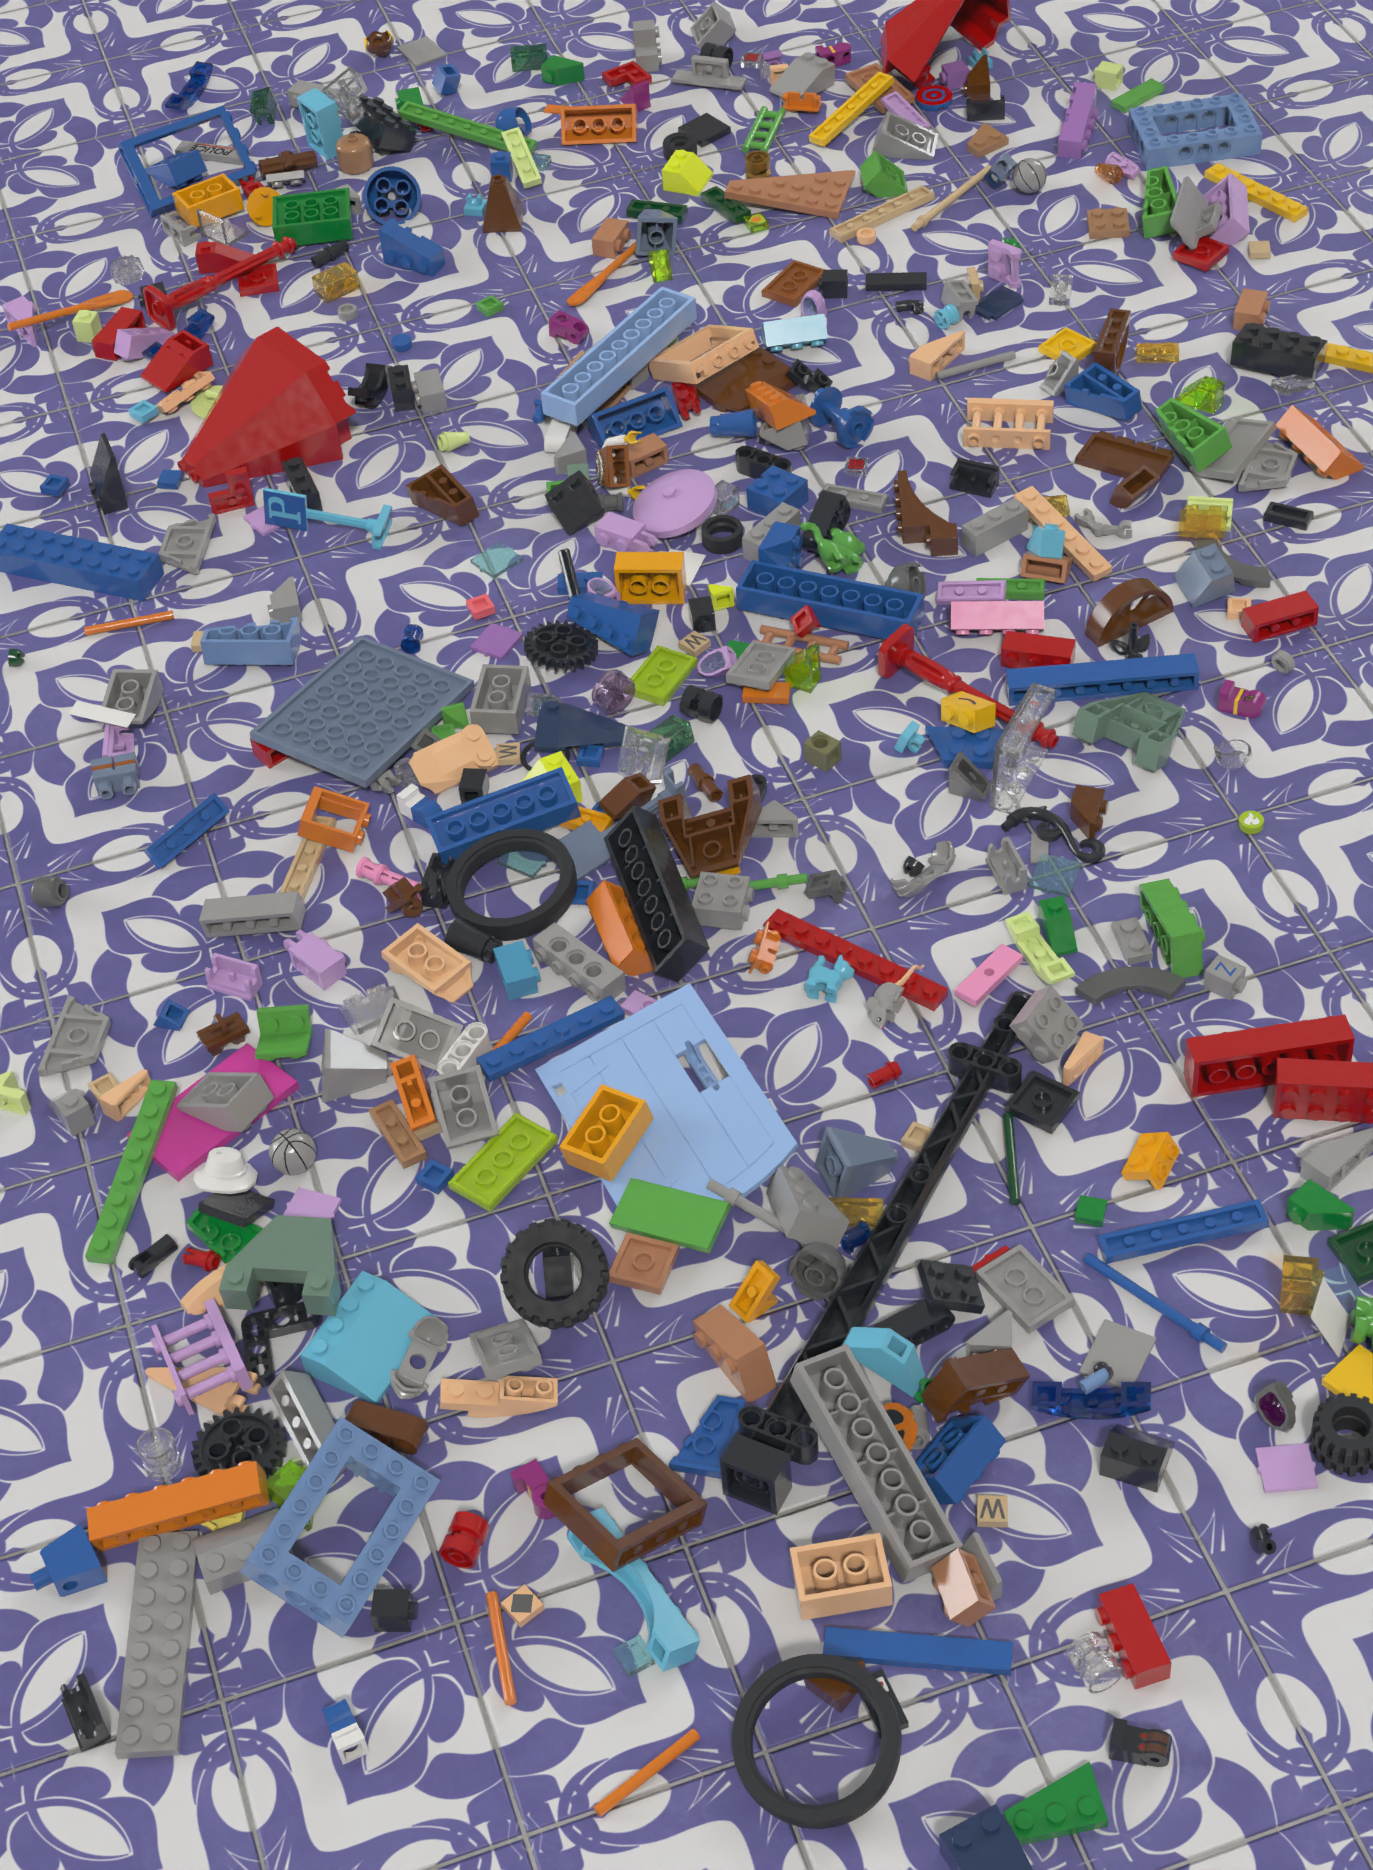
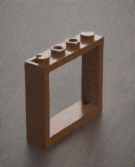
[543,1438,708,1572]

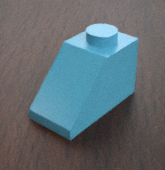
[1026,523,1066,559]

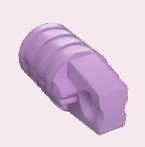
[1105,152,1141,180]

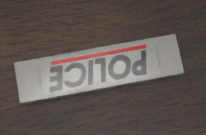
[175,140,250,165]

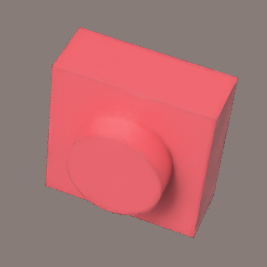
[466,593,496,620]

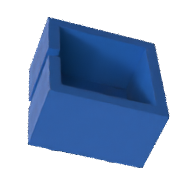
[746,465,809,516]

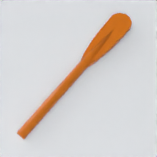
[567,241,636,306]
[7,290,133,331]

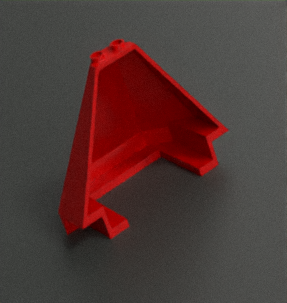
[881,0,1011,89]
[177,326,356,488]

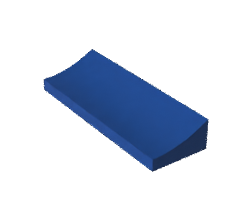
[425,767,581,864]

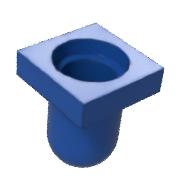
[532,398,547,424]

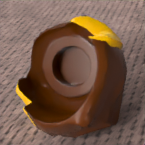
[364,30,394,58]

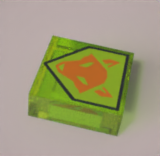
[743,212,769,233]

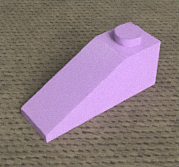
[2,296,37,347]
[114,327,175,361]

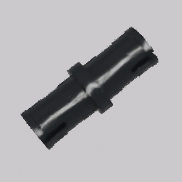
[310,239,349,269]

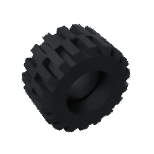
[1310,1393,1373,1476]

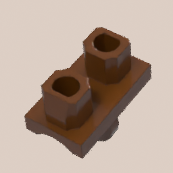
[382,876,424,918]
[196,1012,250,1056]

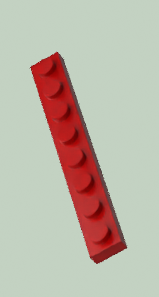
[763,908,948,1012]

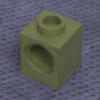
[803,730,842,772]

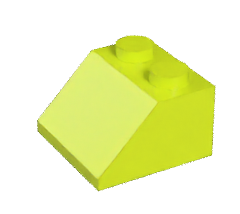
[662,150,713,196]
[523,751,583,803]

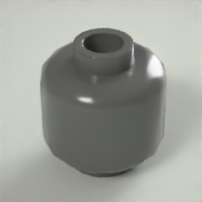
[30,876,68,909]

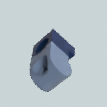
[983,152,1017,190]

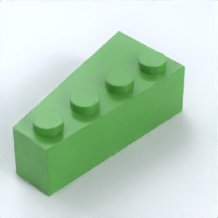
[1142,166,1177,239]
[1155,397,1232,473]
[1139,878,1205,978]

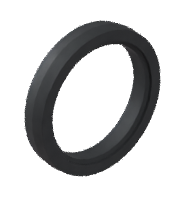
[446,829,577,941]
[732,1654,902,1829]

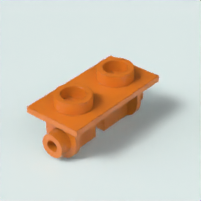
[782,91,822,113]
[747,921,781,974]

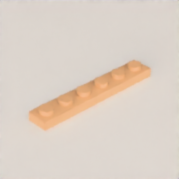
[1014,486,1112,582]

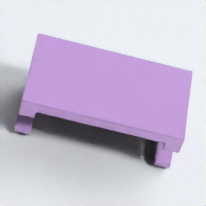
[102,723,135,766]
[205,953,263,1001]

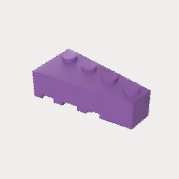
[1058,82,1099,159]

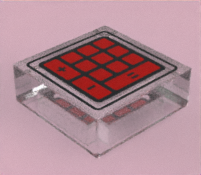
[741,52,762,69]
[844,457,869,477]

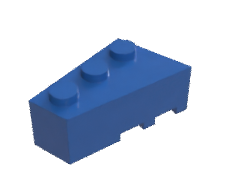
[378,217,446,277]
[1064,363,1142,421]

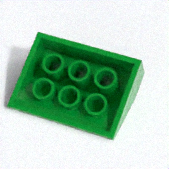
[272,187,353,246]

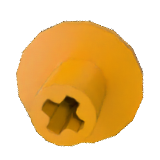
[247,187,280,226]

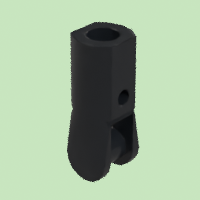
[128,1234,178,1278]

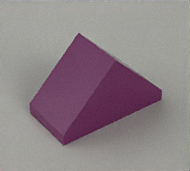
[620,80,651,112]

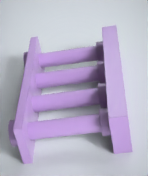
[150,1298,253,1416]

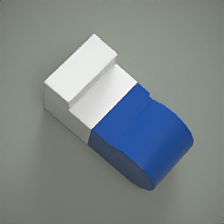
[396,784,443,828]
[322,1699,369,1765]

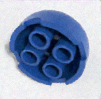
[363,166,421,224]

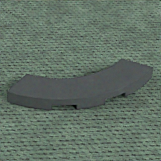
[1194,539,1271,588]
[1075,966,1186,1006]

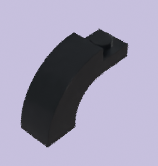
[348,363,393,407]

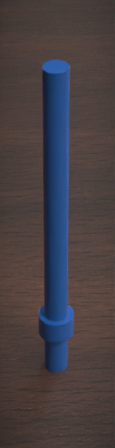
[1083,1253,1228,1353]

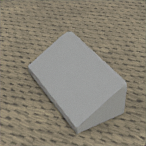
[962,1532,1003,1600]

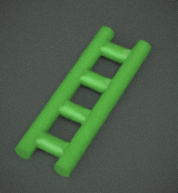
[742,106,786,153]

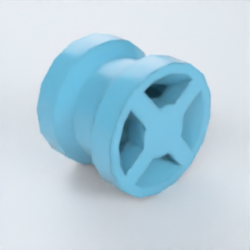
[934,304,960,330]

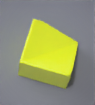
[707,584,735,611]

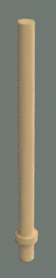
[911,165,992,232]

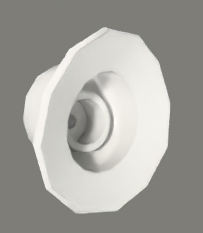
[193,1147,258,1194]

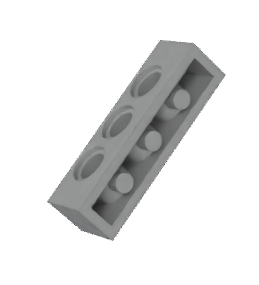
[532,922,626,1002]

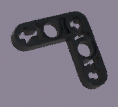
[241,1302,323,1387]

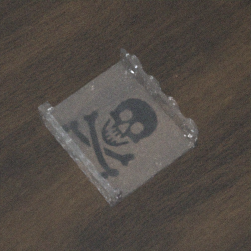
[990,682,1055,814]

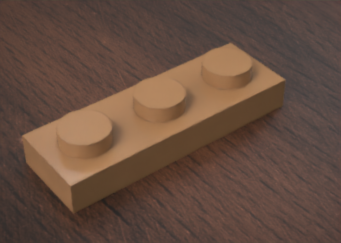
[369,1099,427,1169]

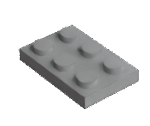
[726,640,796,690]
[976,1244,1074,1334]
[469,1318,543,1380]

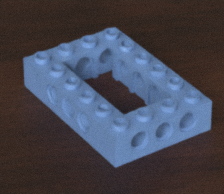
[1128,93,1262,170]
[240,1416,440,1638]

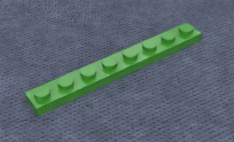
[398,101,538,154]
[85,1080,178,1265]

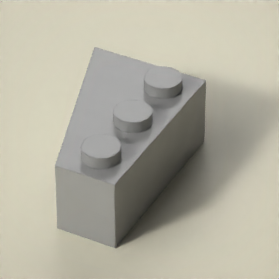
[767,1166,850,1249]

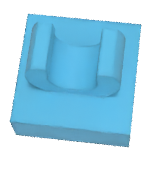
[968,48,993,68]
[463,193,487,217]
[894,720,925,754]

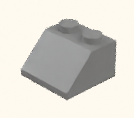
[691,1,736,48]

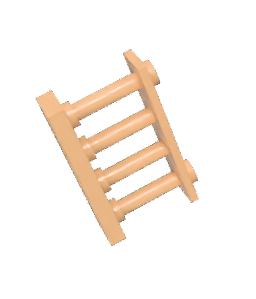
[963,398,1054,450]

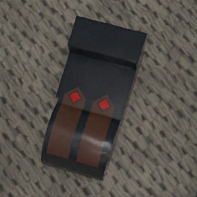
[1109,1718,1172,1767]

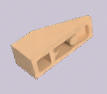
[908,331,965,381]

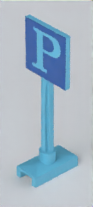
[263,488,393,550]

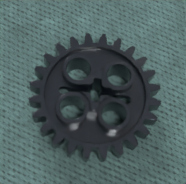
[524,620,598,672]
[191,1406,287,1477]

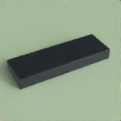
[866,272,927,291]

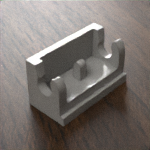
[160,211,202,247]
[941,279,979,322]
[985,836,1027,895]

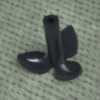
[1110,622,1150,659]

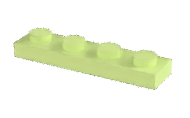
[501,127,542,189]

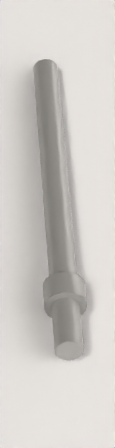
[706,1179,854,1270]

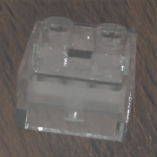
[616,726,670,785]
[338,983,400,1035]

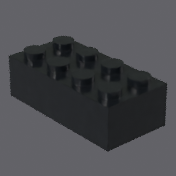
[344,94,417,152]
[1230,323,1328,382]

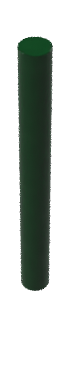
[1002,1113,1021,1205]

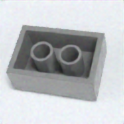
[469,664,531,734]

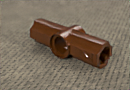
[258,150,318,177]

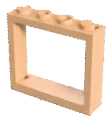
[648,324,759,384]

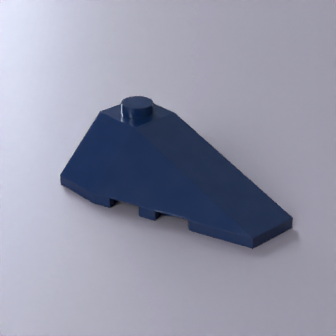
[534,701,637,752]

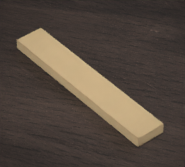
[829,185,935,243]
[279,816,337,902]

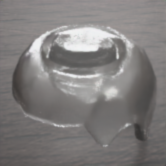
[1213,739,1253,770]

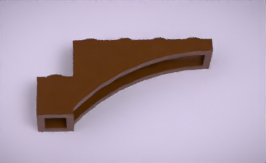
[893,470,958,557]

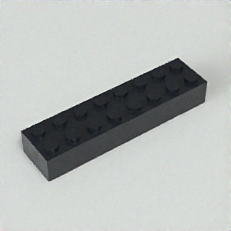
[604,805,710,982]

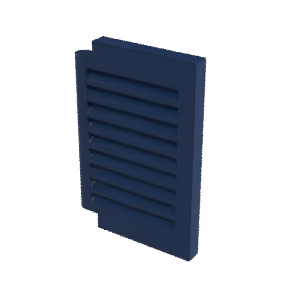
[975,285,1024,320]

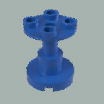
[808,387,874,449]

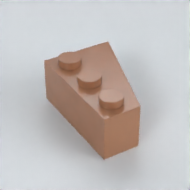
[692,1305,778,1404]

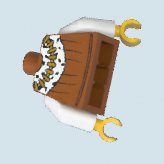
[596,431,645,499]

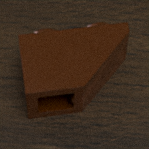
[598,772,657,820]
[1070,784,1109,839]

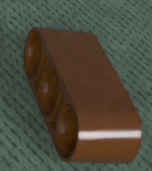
[344,1400,429,1455]

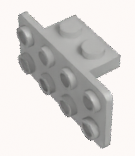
[1170,176,1223,250]

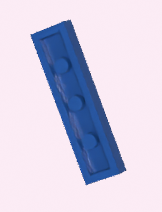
[143,793,229,870]

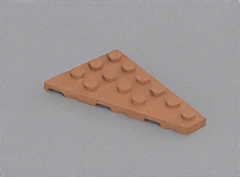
[724,170,856,219]

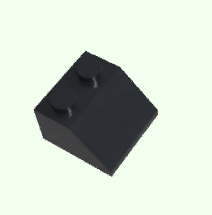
[545,470,605,536]
[1099,1424,1175,1493]

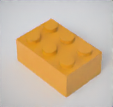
[172,173,244,228]
[614,552,687,604]
[559,1084,654,1182]

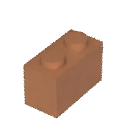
[591,217,631,259]
[1233,288,1271,330]
[627,433,669,479]
[931,1548,996,1627]

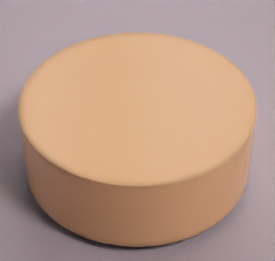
[856,227,876,245]

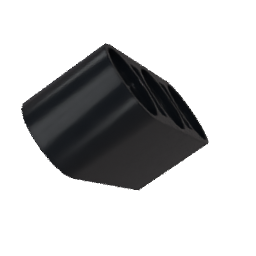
[735,445,792,479]
[873,1299,956,1347]

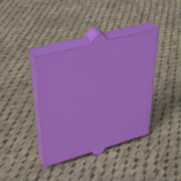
[470,623,523,660]

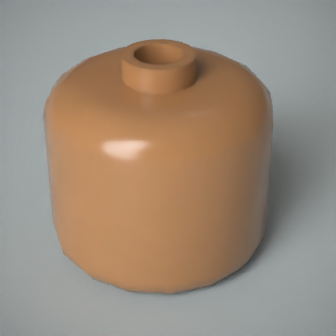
[335,133,374,175]

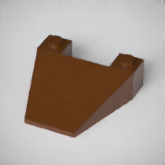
[658,774,762,879]

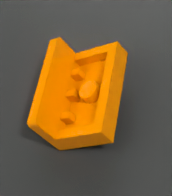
[1121,1132,1180,1190]

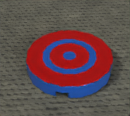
[915,85,953,111]

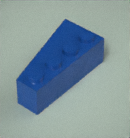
[566,592,660,656]

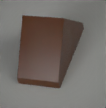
[804,1661,867,1713]

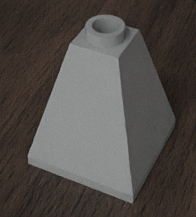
[321,1029,392,1103]

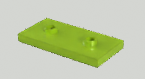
[448,1113,558,1212]

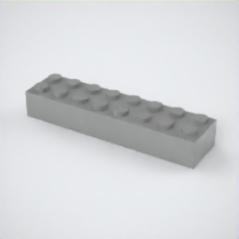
[790,1344,963,1584]

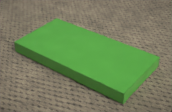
[609,1178,731,1254]

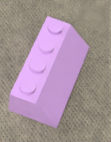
[1203,173,1250,245]

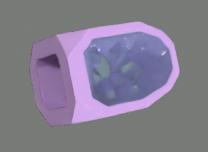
[801,290,827,317]
[587,577,621,601]
[697,646,737,678]

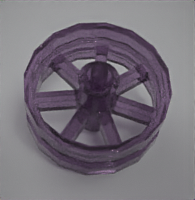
[592,669,636,715]

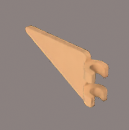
[145,1367,261,1416]

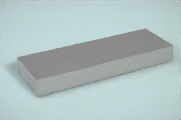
[823,483,889,514]

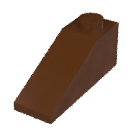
[963,55,990,101]

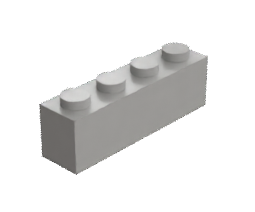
[199,891,306,938]
[267,1370,346,1479]

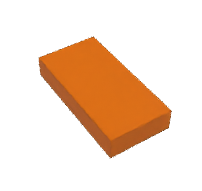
[742,682,791,704]

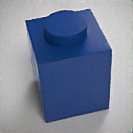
[432,64,461,95]
[490,151,513,182]

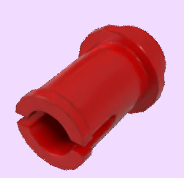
[866,1061,902,1090]
[182,1247,220,1272]

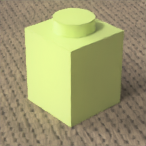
[1093,61,1123,91]
[72,310,102,343]

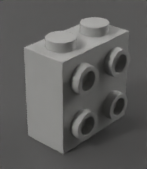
[692,872,755,930]
[1009,986,1084,1064]

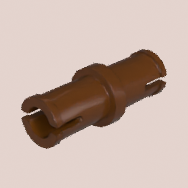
[687,763,723,802]

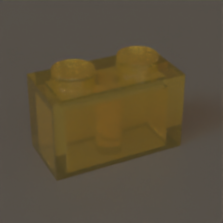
[312,262,360,303]
[1179,505,1226,539]
[1280,1255,1324,1315]

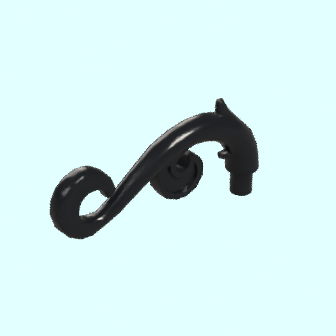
[1001,806,1106,863]

